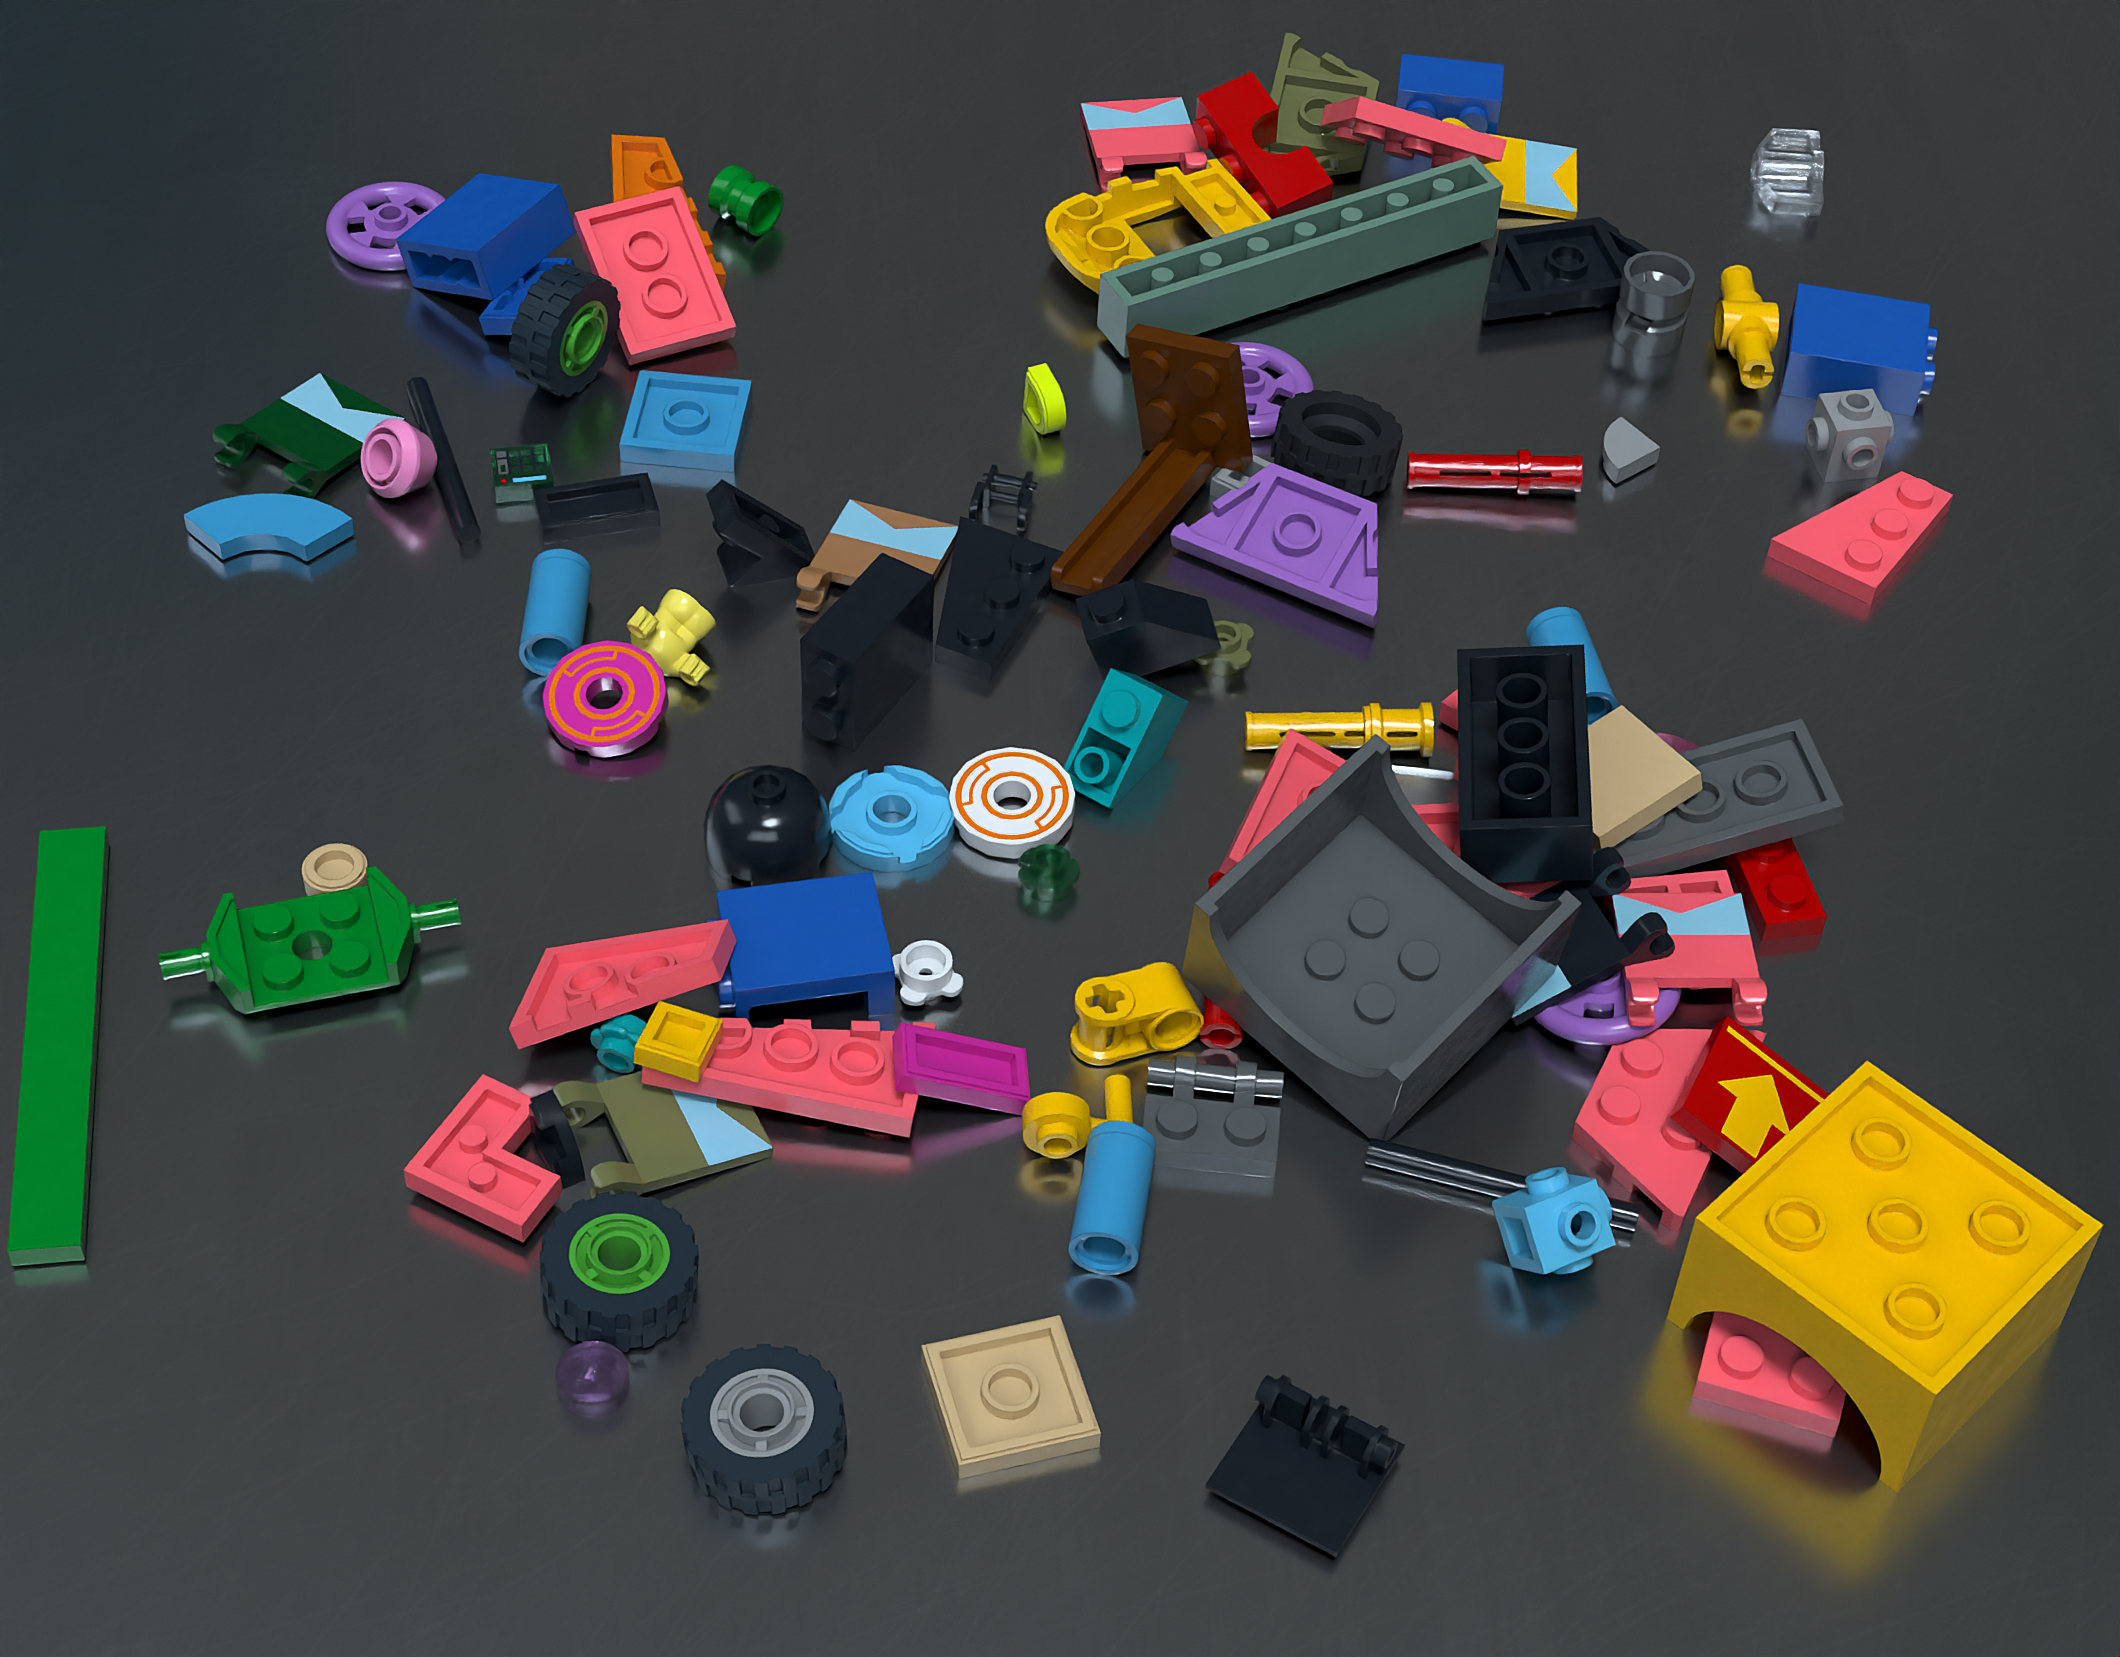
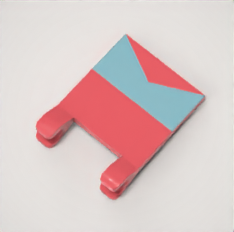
[1080,97,1207,193]
[1610,893,1767,1026]

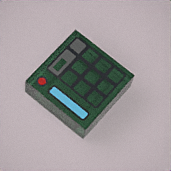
[490,443,554,503]

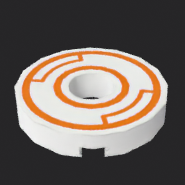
[949,747,1075,859]

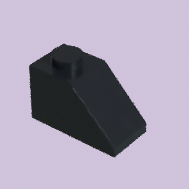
[1076,579,1222,681]

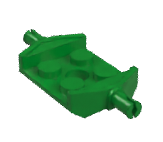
[158,866,461,1014]

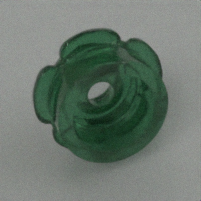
[1017,844,1081,903]

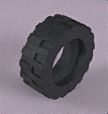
[1270,390,1404,496]

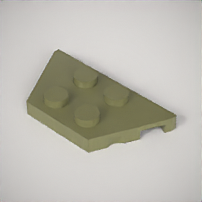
[1261,33,1380,176]

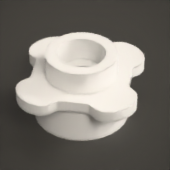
[892,940,963,1006]

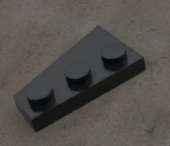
[935,516,1064,681]

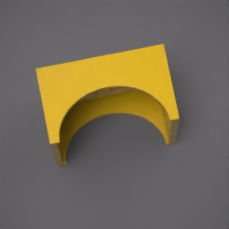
[1667,1061,2103,1493]

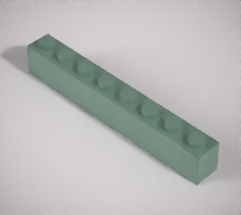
[1097,156,1503,358]

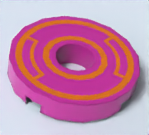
[542,640,669,758]

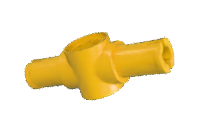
[1714,265,1779,389]

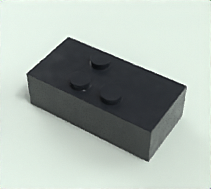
[1457,644,1593,883]

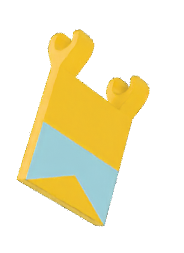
[1442,118,1577,220]

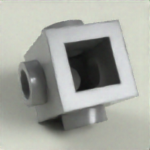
[1805,389,1894,483]

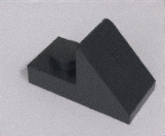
[706,479,815,588]

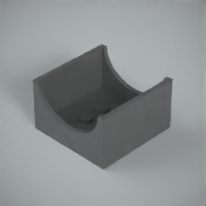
[1181,734,1582,1141]

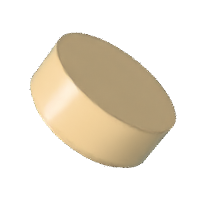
[302,843,368,896]

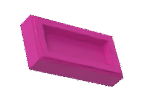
[892,1022,1030,1115]

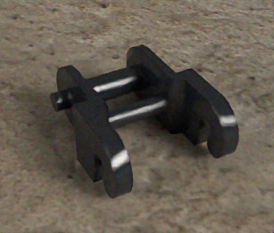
[969,464,1038,531]

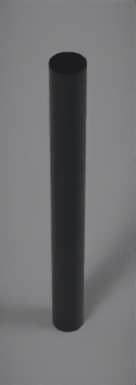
[405,377,481,543]
[1365,1137,1641,1232]

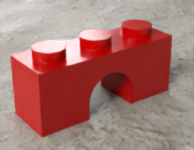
[1192,71,1334,219]

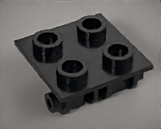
[1205,1375,1405,1557]

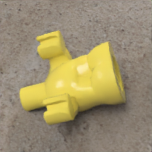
[627,589,716,686]

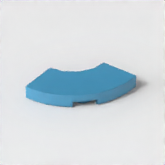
[184,493,355,561]

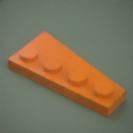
[610,134,726,291]

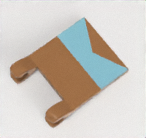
[796,499,958,612]

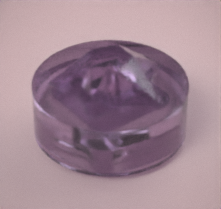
[555,1341,630,1416]

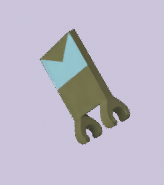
[553,1071,773,1199]

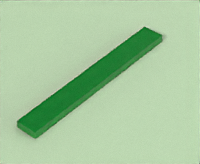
[7,826,109,1266]

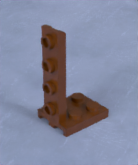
[1050,323,1253,596]

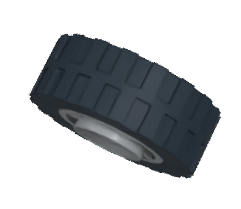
[680,1344,847,1515]

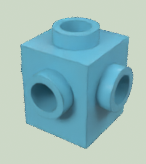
[1492,1167,1616,1275]

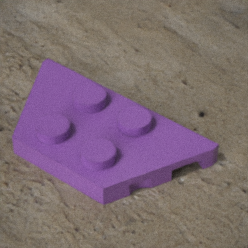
[1170,463,1378,628]

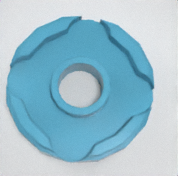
[829,765,955,873]

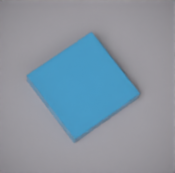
[619,370,752,473]

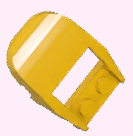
[1045,158,1272,294]

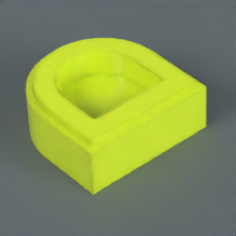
[1023,363,1066,435]

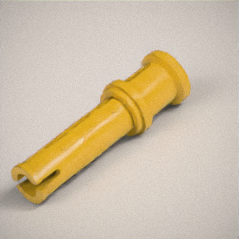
[1245,702,1434,757]

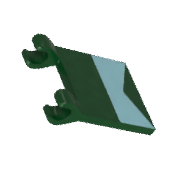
[212,373,406,499]

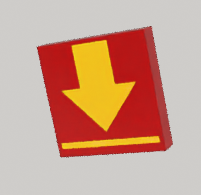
[1670,1016,1829,1174]

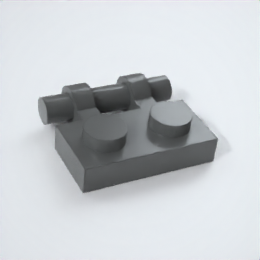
[1142,1055,1284,1178]

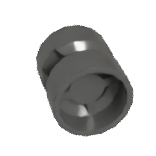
[1612,251,1695,356]

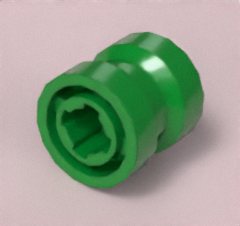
[708,164,784,236]

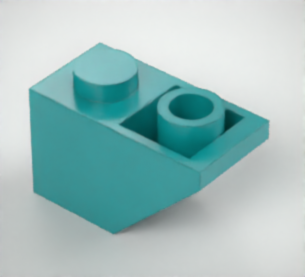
[1063,668,1188,809]

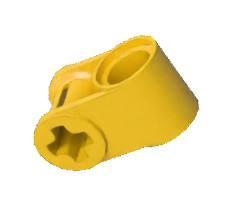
[1070,962,1204,1066]

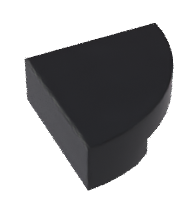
[529,1089,586,1190]

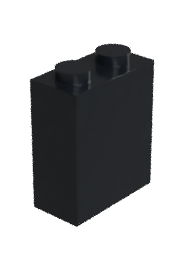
[800,553,934,752]

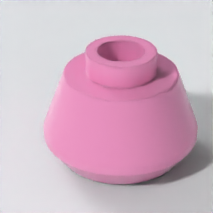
[361,418,437,498]

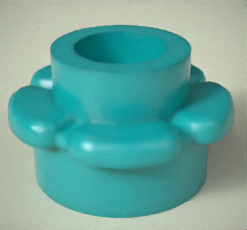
[590,1013,647,1073]

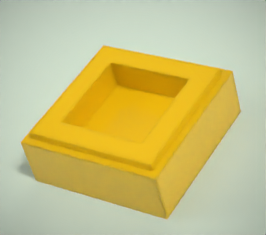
[633,1001,723,1083]

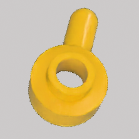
[1022,1074,1133,1159]

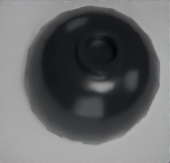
[704,764,832,887]

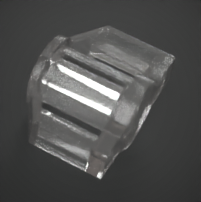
[1750,128,1824,216]

